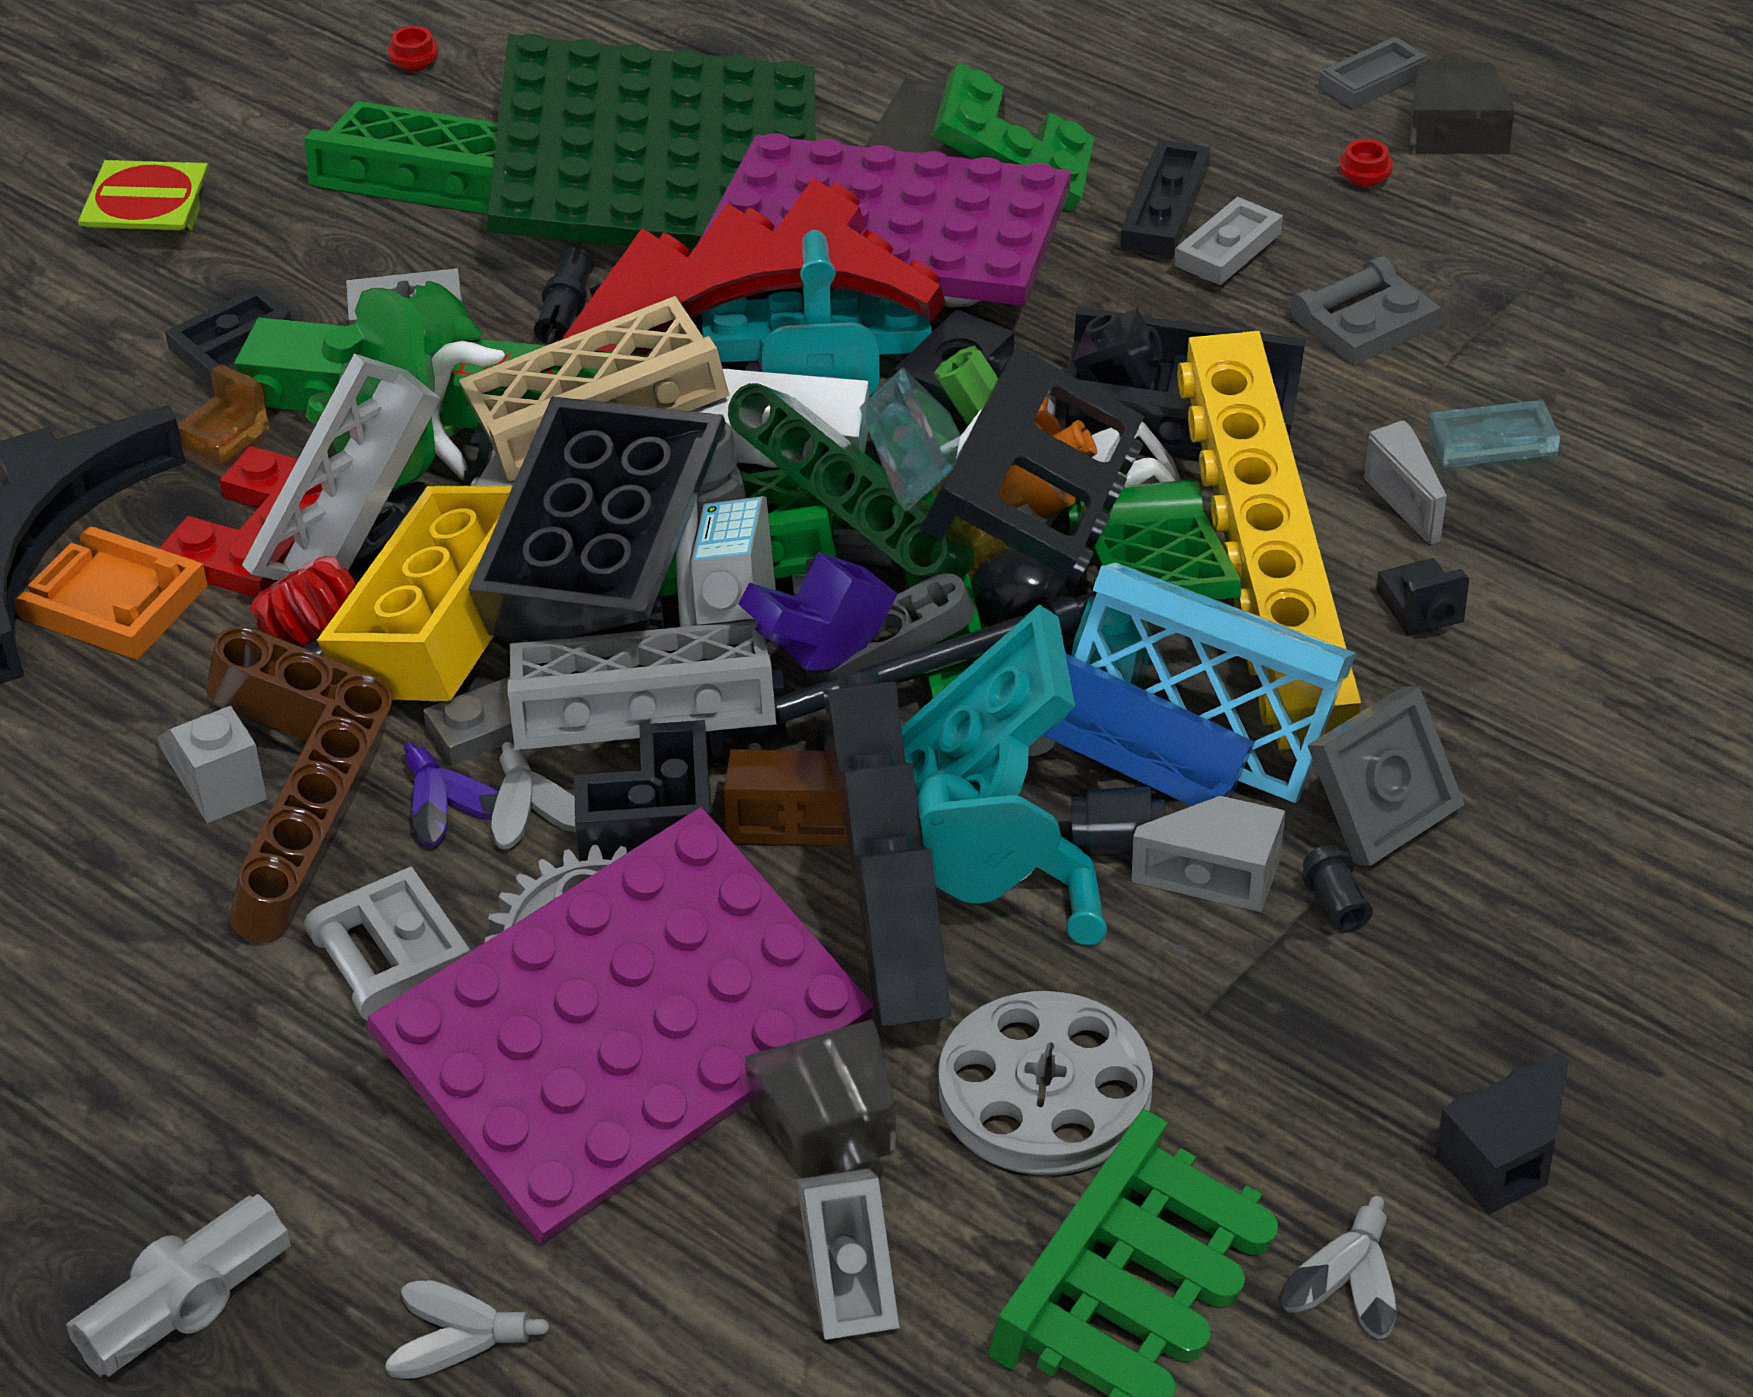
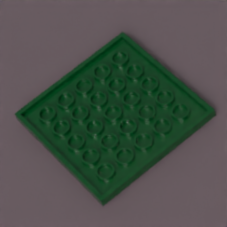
[487,34,816,249]

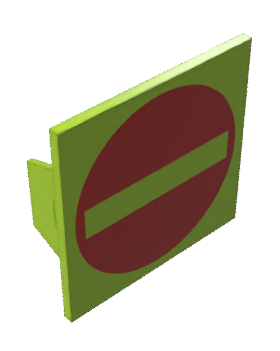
[78,160,209,231]

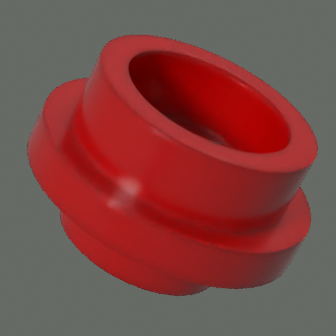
[388,26,439,71]
[1339,139,1393,187]

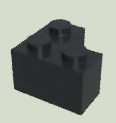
[574,720,712,861]

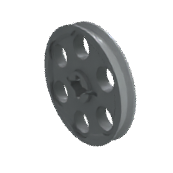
[939,991,1153,1175]

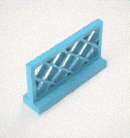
[1075,563,1356,803]

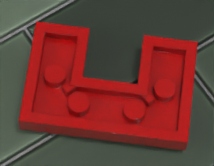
[158,446,323,598]

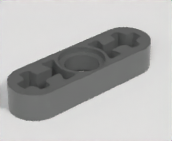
[800,573,975,686]

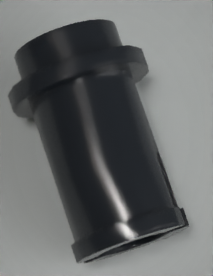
[1302,845,1373,933]

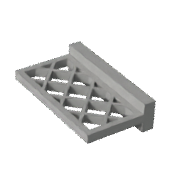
[508,620,776,750]

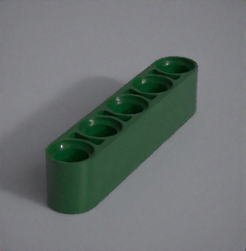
[728,383,974,579]

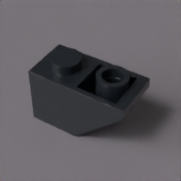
[1436,1052,1569,1215]

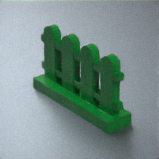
[987,1108,1278,1397]

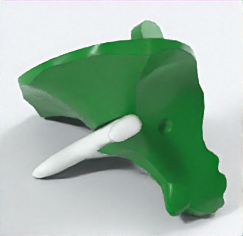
[305,281,505,493]

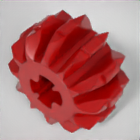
[250,556,356,646]

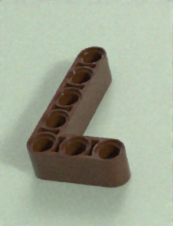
[205,626,393,943]

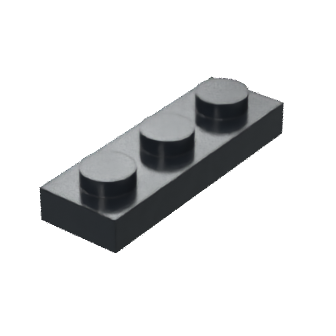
[1121,140,1211,256]

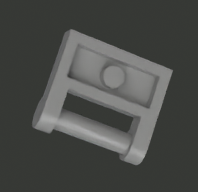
[304,866,471,1020]

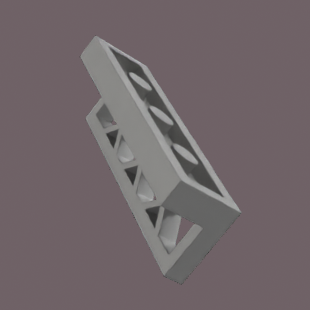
[242,354,441,580]

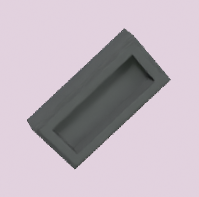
[1318,36,1430,109]

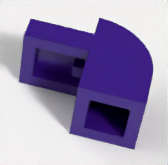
[738,552,897,670]

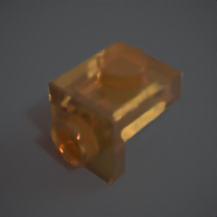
[178,364,269,465]

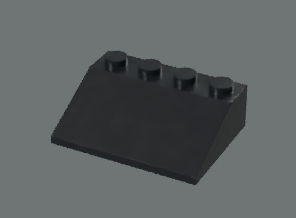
[468,396,726,641]

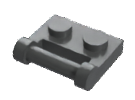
[1289,256,1441,366]

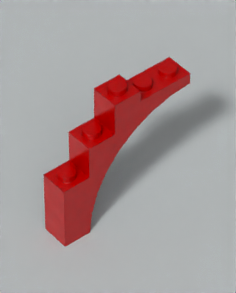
[563,177,946,355]

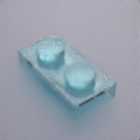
[1427,400,1560,468]

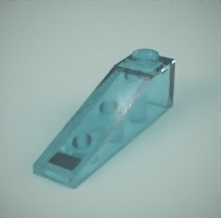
[859,367,961,511]

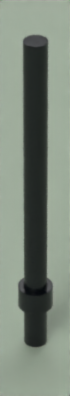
[774,591,1096,724]

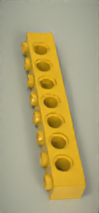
[1177,331,1361,750]

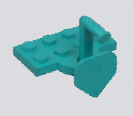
[702,230,932,396]
[901,605,1107,946]

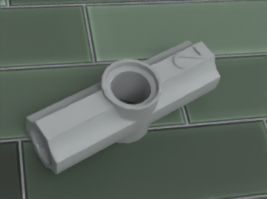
[66,1194,291,1377]

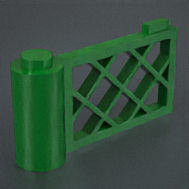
[1064,479,1241,610]

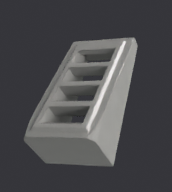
[1364,421,1447,546]

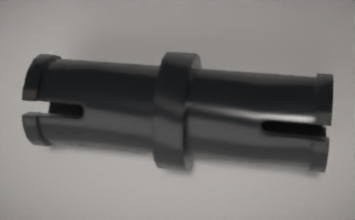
[534,247,595,344]

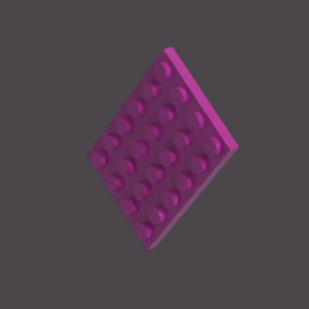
[698,133,1071,306]
[366,807,875,1245]

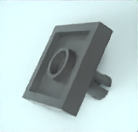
[1307,686,1465,866]

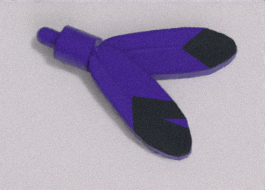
[404,742,499,847]

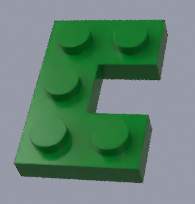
[932,61,1095,212]

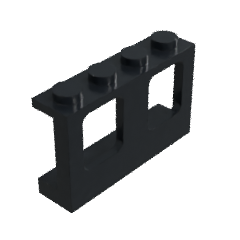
[1054,307,1306,458]
[920,346,1144,601]

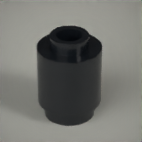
[1071,786,1166,856]

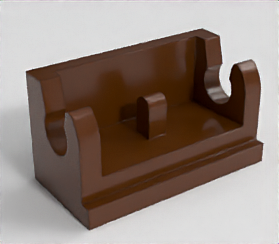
[724,749,848,846]

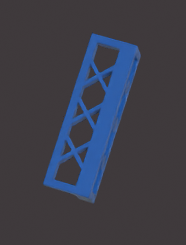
[1043,653,1255,806]

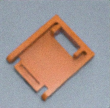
[14,526,208,660]

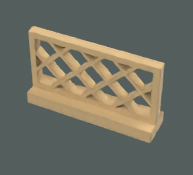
[459,296,730,482]

